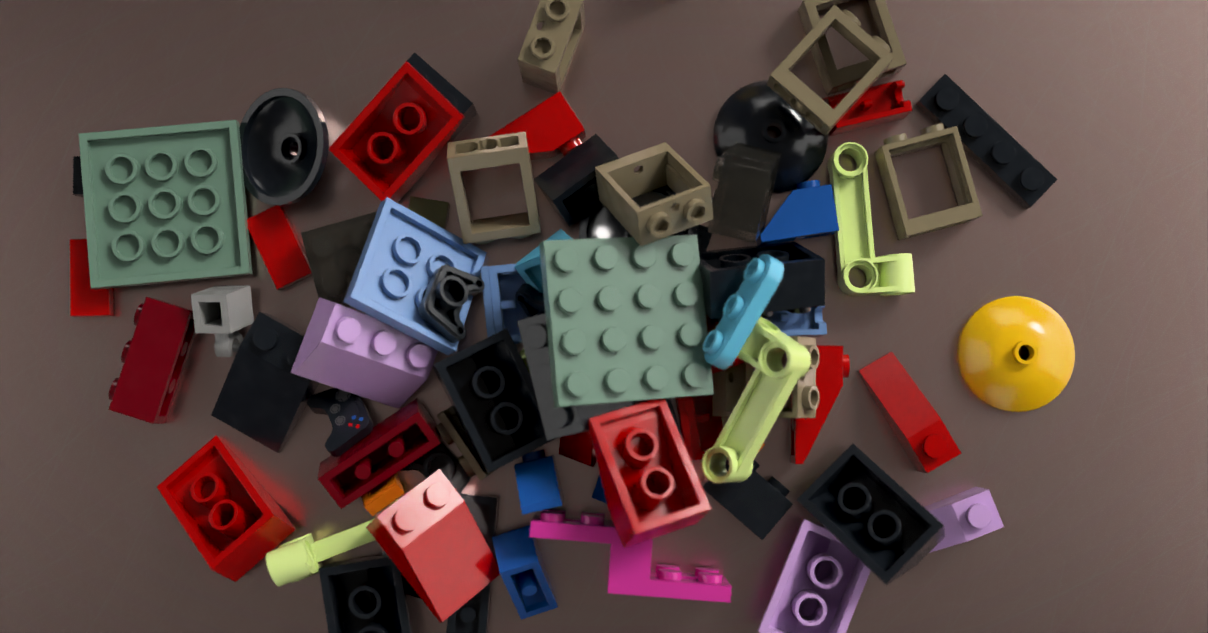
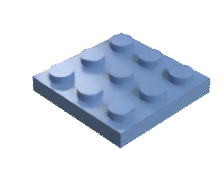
[344,197,487,356]

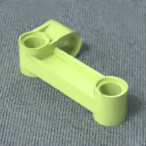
[827,142,915,296]
[701,316,811,483]
[266,498,400,587]

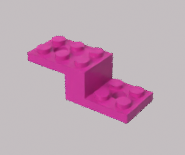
[529,508,732,603]

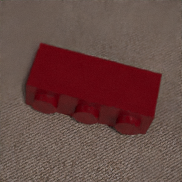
[108,297,196,424]
[318,398,441,509]

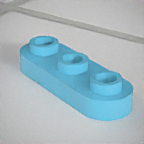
[703,254,784,370]

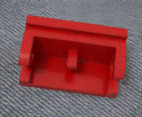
[822,80,913,136]
[675,377,723,461]

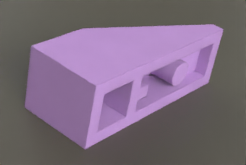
[924,487,1004,553]

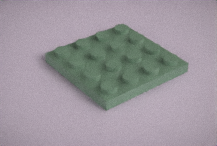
[78,120,253,290]
[539,235,714,408]

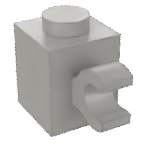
[191,285,254,357]

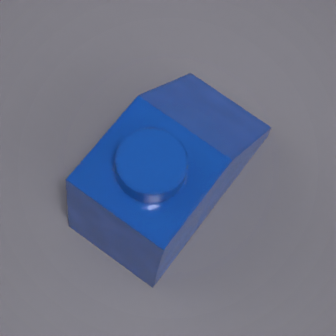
[756,180,839,245]
[514,449,565,515]
[492,525,558,620]

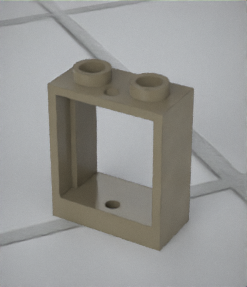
[517,0,585,94]
[798,0,907,96]
[767,5,895,136]
[874,123,983,240]
[447,131,541,245]
[595,142,713,246]
[712,336,820,418]

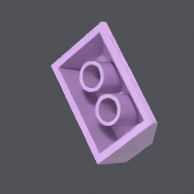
[291,297,438,409]
[757,519,871,633]

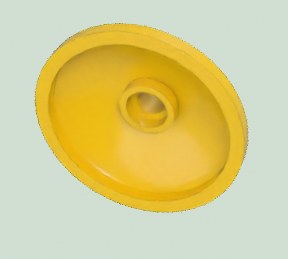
[957,296,1075,412]

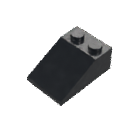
[211,312,320,453]

